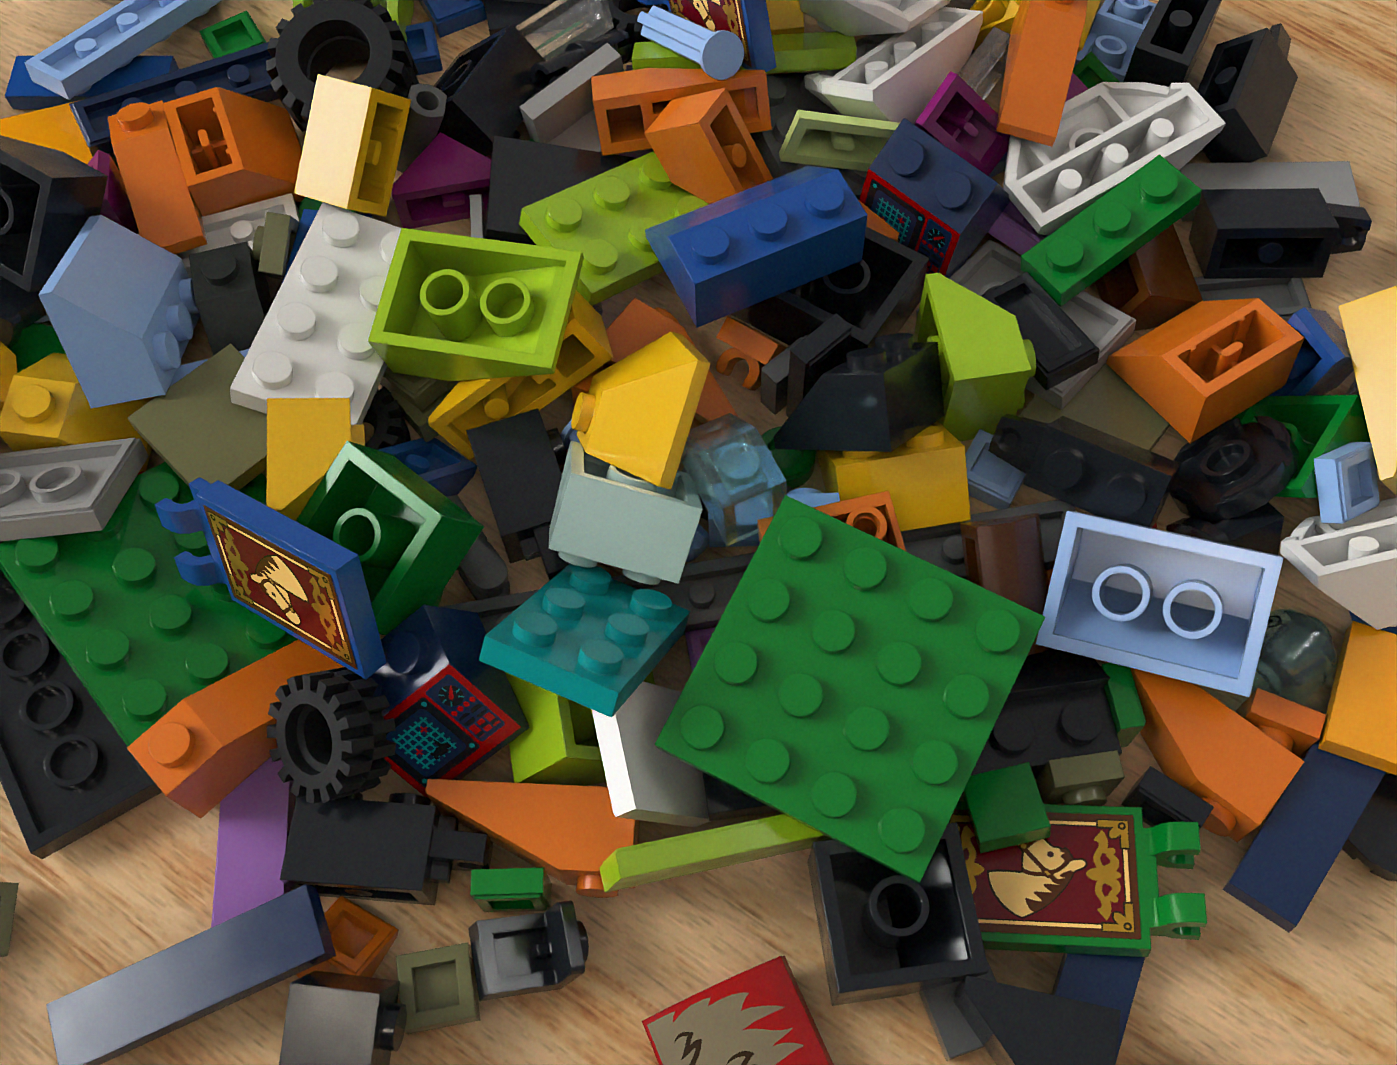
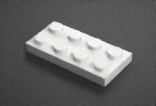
[230,202,401,425]

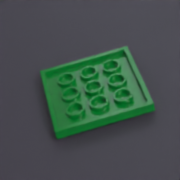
[0,462,298,747]
[654,495,1045,884]

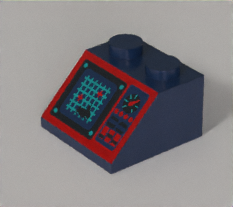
[859,118,1011,278]
[362,605,530,799]

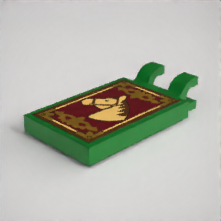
[948,801,1207,957]

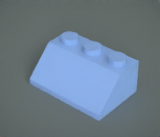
[38,215,200,409]
[1036,511,1284,697]

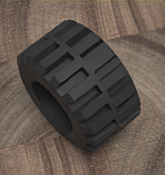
[266,0,420,132]

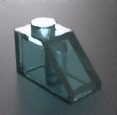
[681,413,787,547]

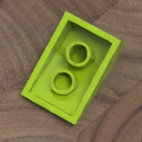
[368,228,584,381]

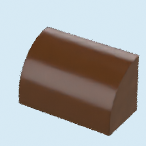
[1095,224,1203,331]
[960,513,1050,656]

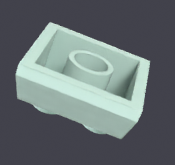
[549,440,703,585]

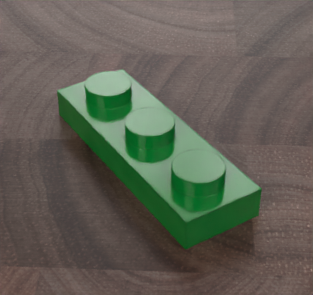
[1020,154,1202,307]

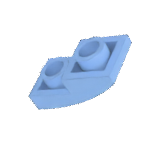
[1074,0,1157,82]

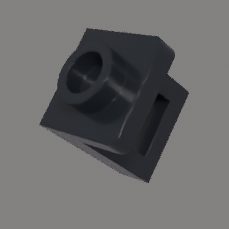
[468,900,589,1001]

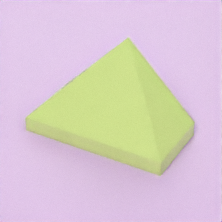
[779,110,900,171]

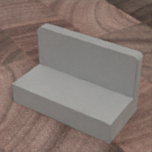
[519,43,624,152]

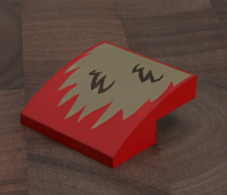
[642,956,834,1065]

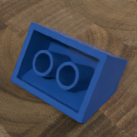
[645,166,868,328]

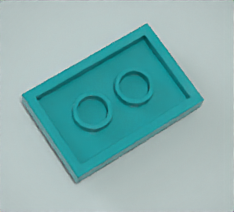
[479,563,691,718]

